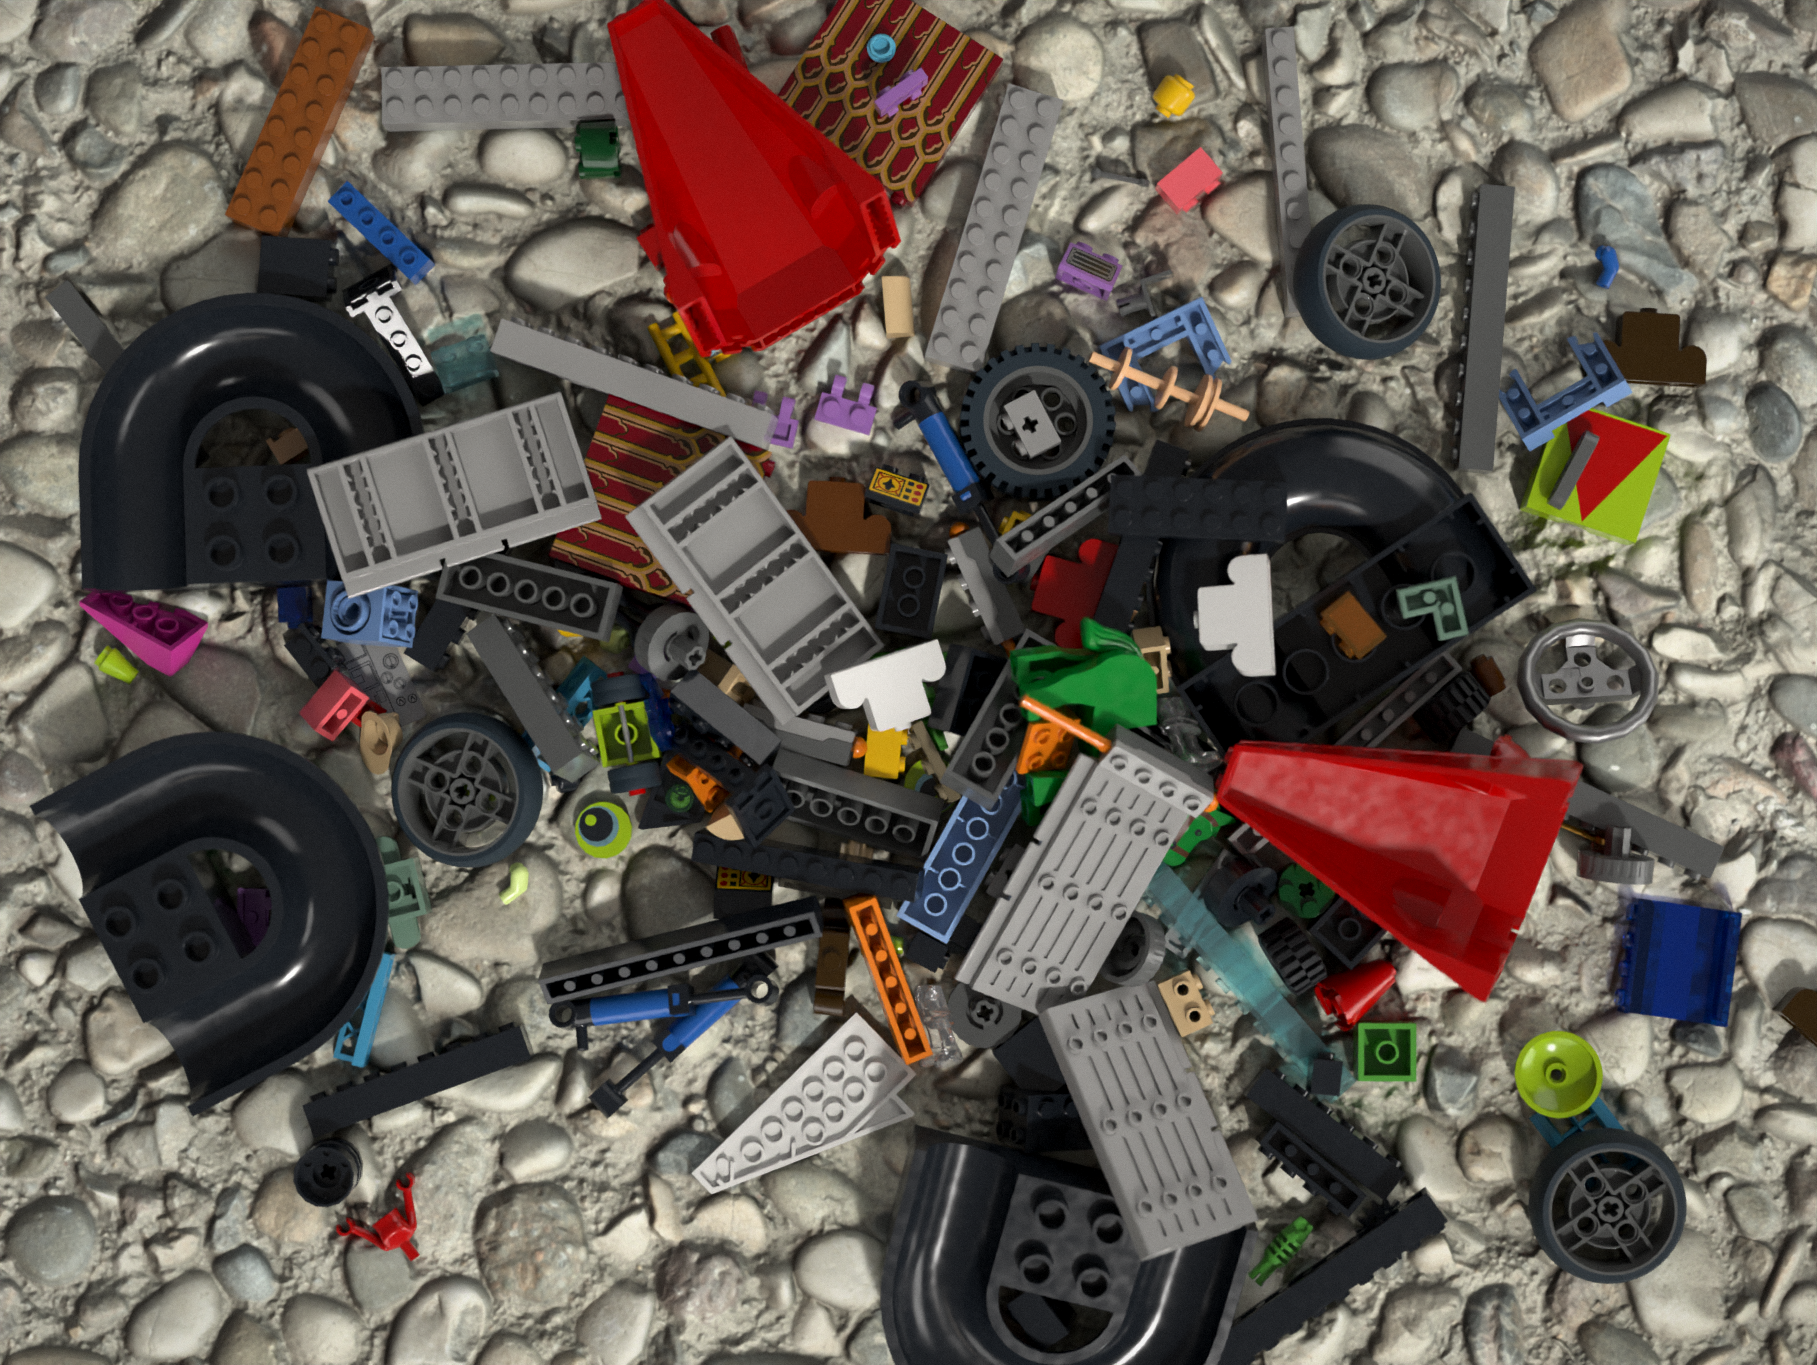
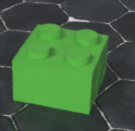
[1353,1020,1416,1082]

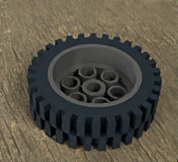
[960,343,1116,502]

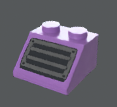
[1055,242,1123,301]

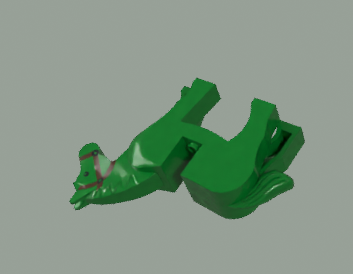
[1009,617,1236,866]

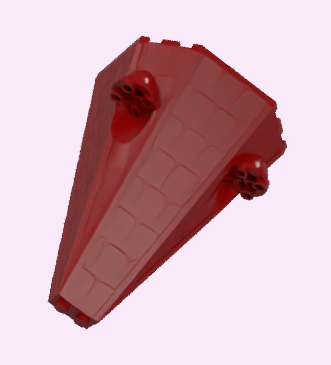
[607,0,901,357]
[1214,734,1584,1003]

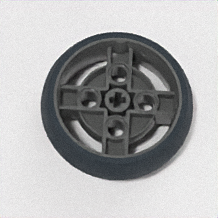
[1293,204,1441,360]
[391,712,543,868]
[1528,1128,1687,1284]

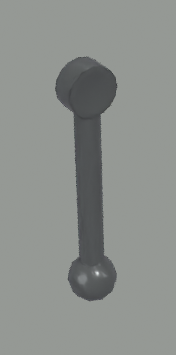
[1091,167,1150,187]

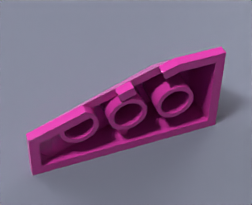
[79,592,208,677]

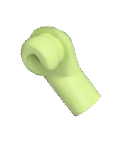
[498,862,529,905]

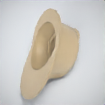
[360,711,403,775]

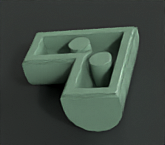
[1396,576,1469,641]

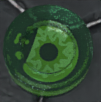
[665,784,695,813]

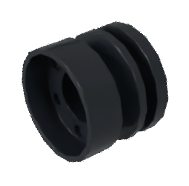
[293,1137,363,1207]

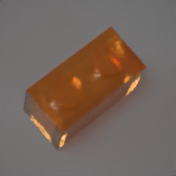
[1319,591,1387,659]

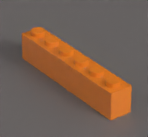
[842,893,933,1065]

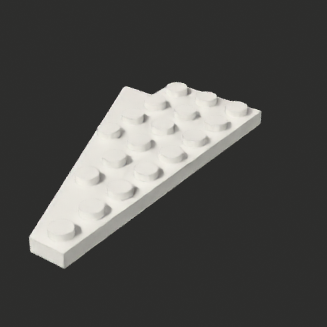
[692,1012,917,1194]

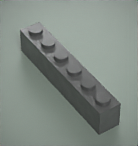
[989,454,1143,577]

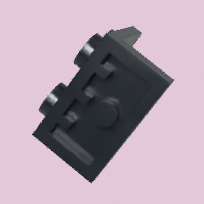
[284,622,348,689]

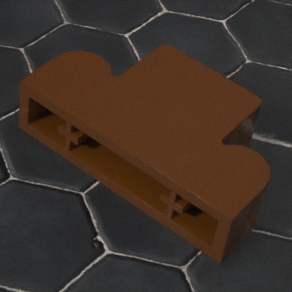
[786,477,891,556]

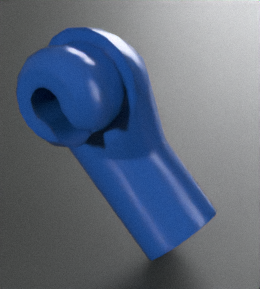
[1595,245,1619,289]

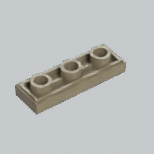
[907,721,961,805]

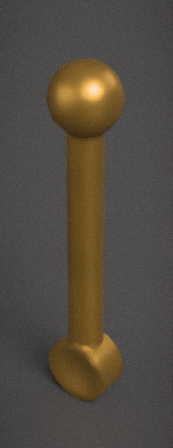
[1561,822,1605,845]

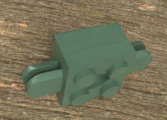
[375,836,432,949]

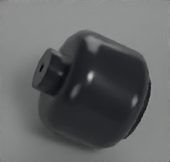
[549,773,580,793]

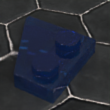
[639,672,675,752]

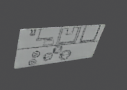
[335,641,427,727]

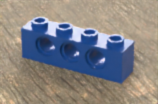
[328,181,435,285]

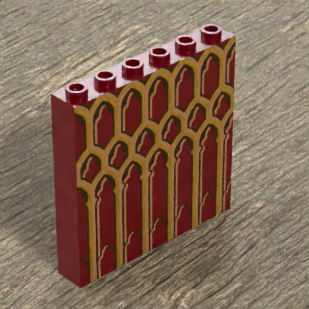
[777,0,1004,208]
[549,394,776,610]

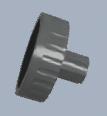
[634,603,709,681]
[1576,825,1655,885]
[1099,910,1166,987]
[947,981,1022,1048]

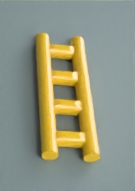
[647,311,726,398]

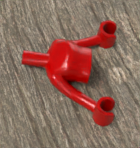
[336,1172,420,1261]

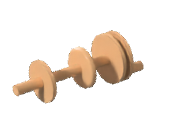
[1088,347,1250,432]

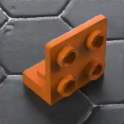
[1016,705,1080,774]
[666,733,737,813]

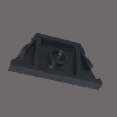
[638,725,706,830]

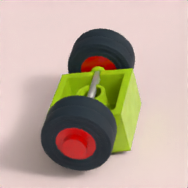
[591,671,663,796]

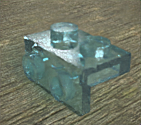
[431,334,500,395]

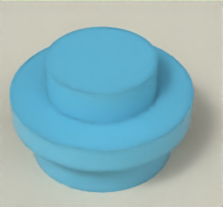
[867,34,896,63]

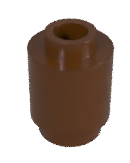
[1467,654,1506,697]

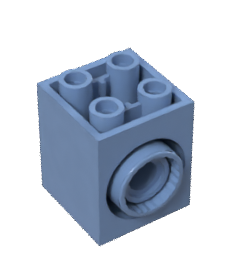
[321,581,418,648]

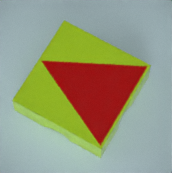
[1519,408,1671,546]

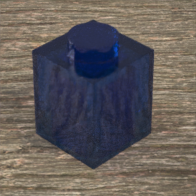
[277,587,313,629]

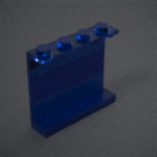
[1615,897,1742,1028]

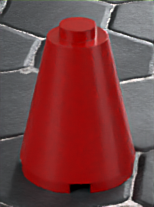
[1314,958,1396,1031]

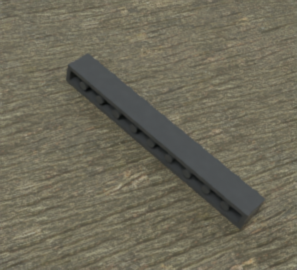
[1450,184,1515,474]
[1446,728,1724,881]

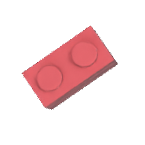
[1155,147,1223,215]
[299,671,369,742]

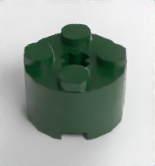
[575,120,622,180]
[1275,861,1335,918]

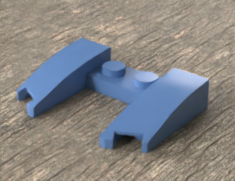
[1096,297,1232,412]
[1499,332,1633,451]

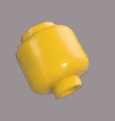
[1153,73,1195,118]

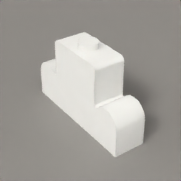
[1194,554,1275,677]
[824,639,946,732]

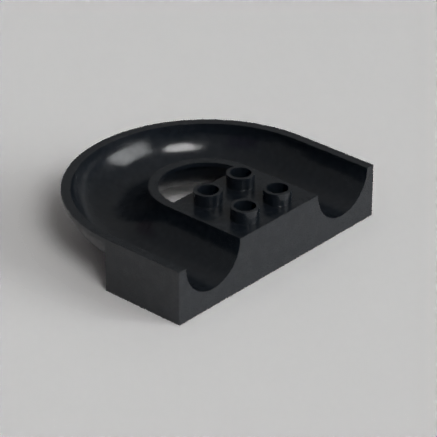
[79,293,442,594]
[1147,418,1537,766]
[29,732,390,1117]
[880,1124,1259,1365]

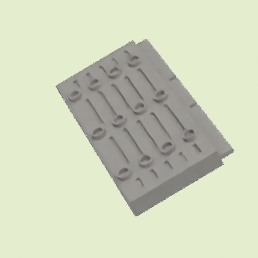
[307,391,602,599]
[625,436,884,726]
[954,753,1189,1015]
[1039,980,1259,1261]

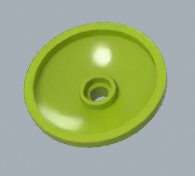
[1514,1031,1603,1118]

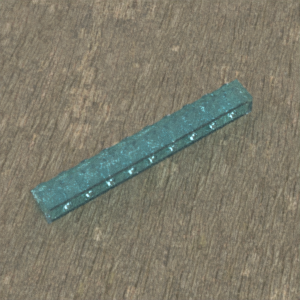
[1141,863,1357,1104]

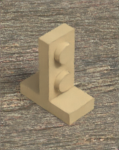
[696,648,756,707]

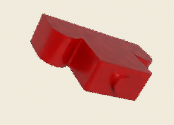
[1030,539,1118,649]

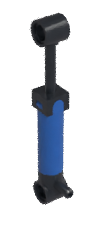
[893,380,1031,584]
[588,951,779,1119]
[549,975,779,1051]

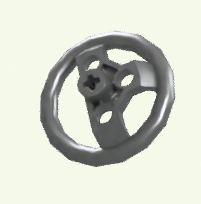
[1517,618,1659,744]

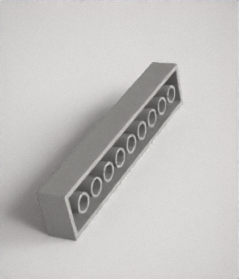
[381,62,631,132]
[925,84,1063,376]
[490,317,779,451]

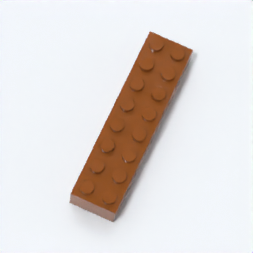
[225,6,375,237]

